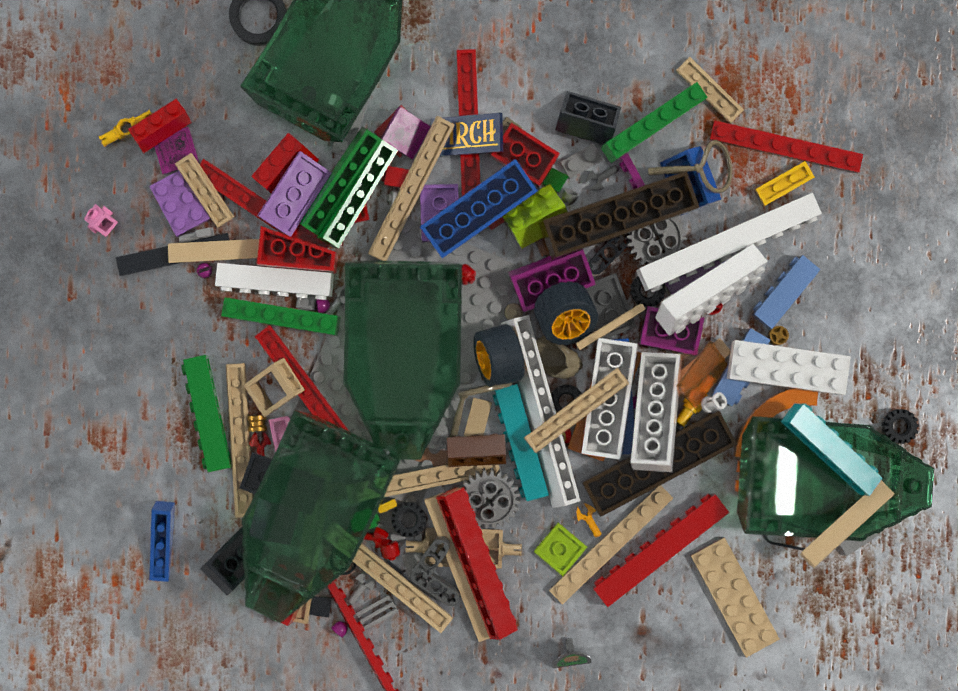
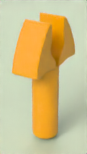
[576,503,601,537]

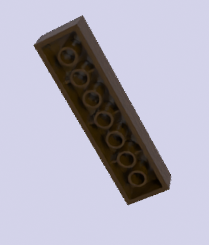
[539,171,700,260]
[582,410,738,517]

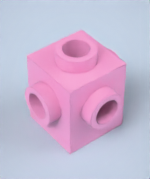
[84,204,118,237]

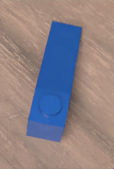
[149,501,175,582]

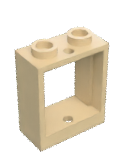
[244,358,305,417]

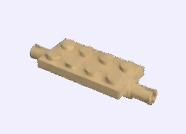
[406,527,522,569]

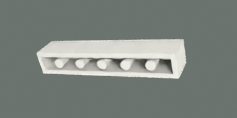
[215,263,334,300]

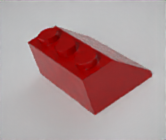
[251,133,319,194]

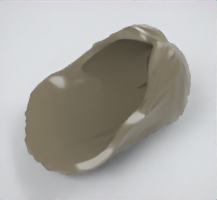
[536,336,583,379]

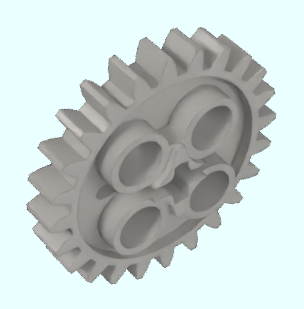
[625,216,687,266]
[460,468,521,529]

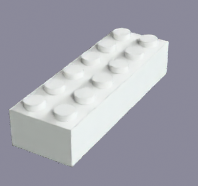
[656,244,768,336]
[581,338,638,459]
[727,340,851,395]
[631,352,682,472]

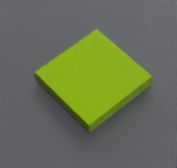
[533,522,587,576]

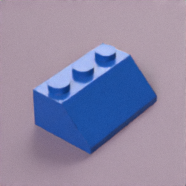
[660,146,722,216]

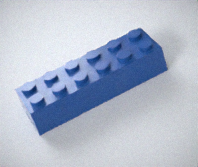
[420,159,538,258]

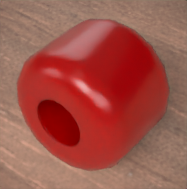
[455,264,476,285]
[380,540,400,561]

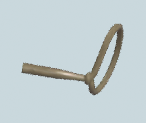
[648,140,732,193]
[449,383,512,438]

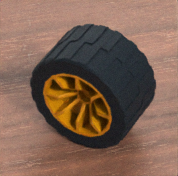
[534,281,598,345]
[473,324,525,387]

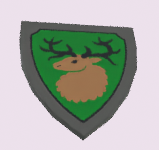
[553,639,591,668]

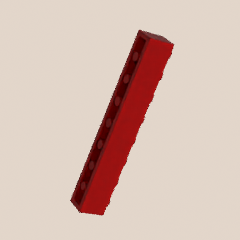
[436,487,518,640]
[592,493,730,607]

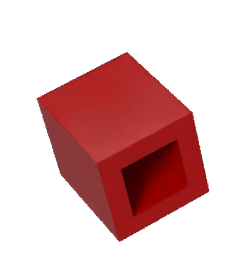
[381,166,410,189]

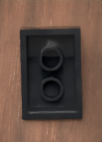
[200,525,271,596]

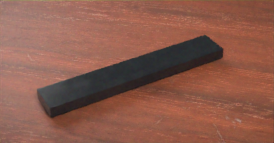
[116,233,230,276]

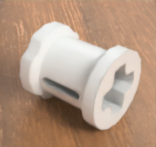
[701,392,727,413]

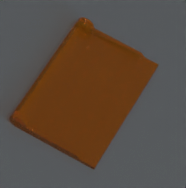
[677,341,728,409]

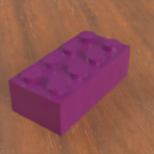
[508,249,596,312]

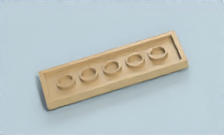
[690,537,780,658]

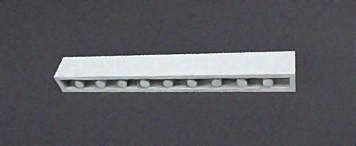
[636,193,822,292]
[501,315,580,508]

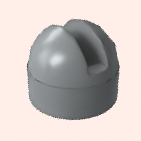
[562,188,579,205]

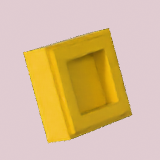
[377,498,398,513]

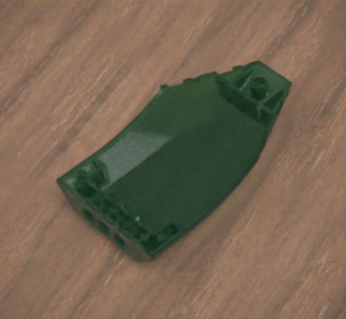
[240,0,403,142]
[343,261,462,460]
[242,410,401,623]
[737,416,934,542]

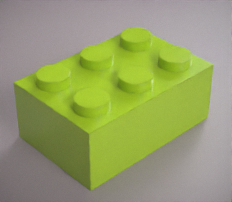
[502,184,568,249]

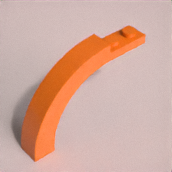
[733,388,818,497]

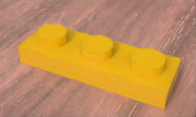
[755,161,815,206]

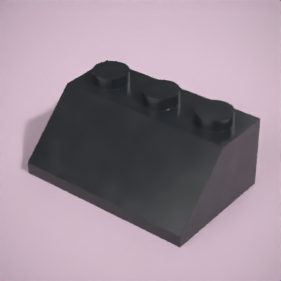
[555,91,621,145]

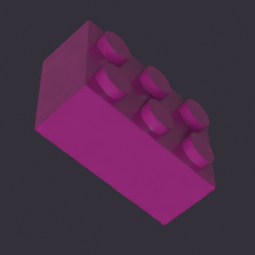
[638,306,705,356]

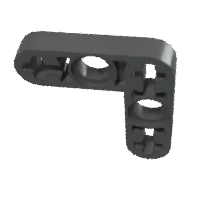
[410,536,460,606]

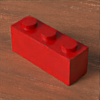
[128,98,192,154]

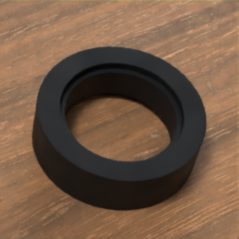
[229,0,288,46]

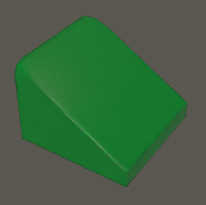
[542,168,569,194]

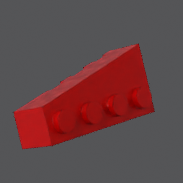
[257,226,338,274]

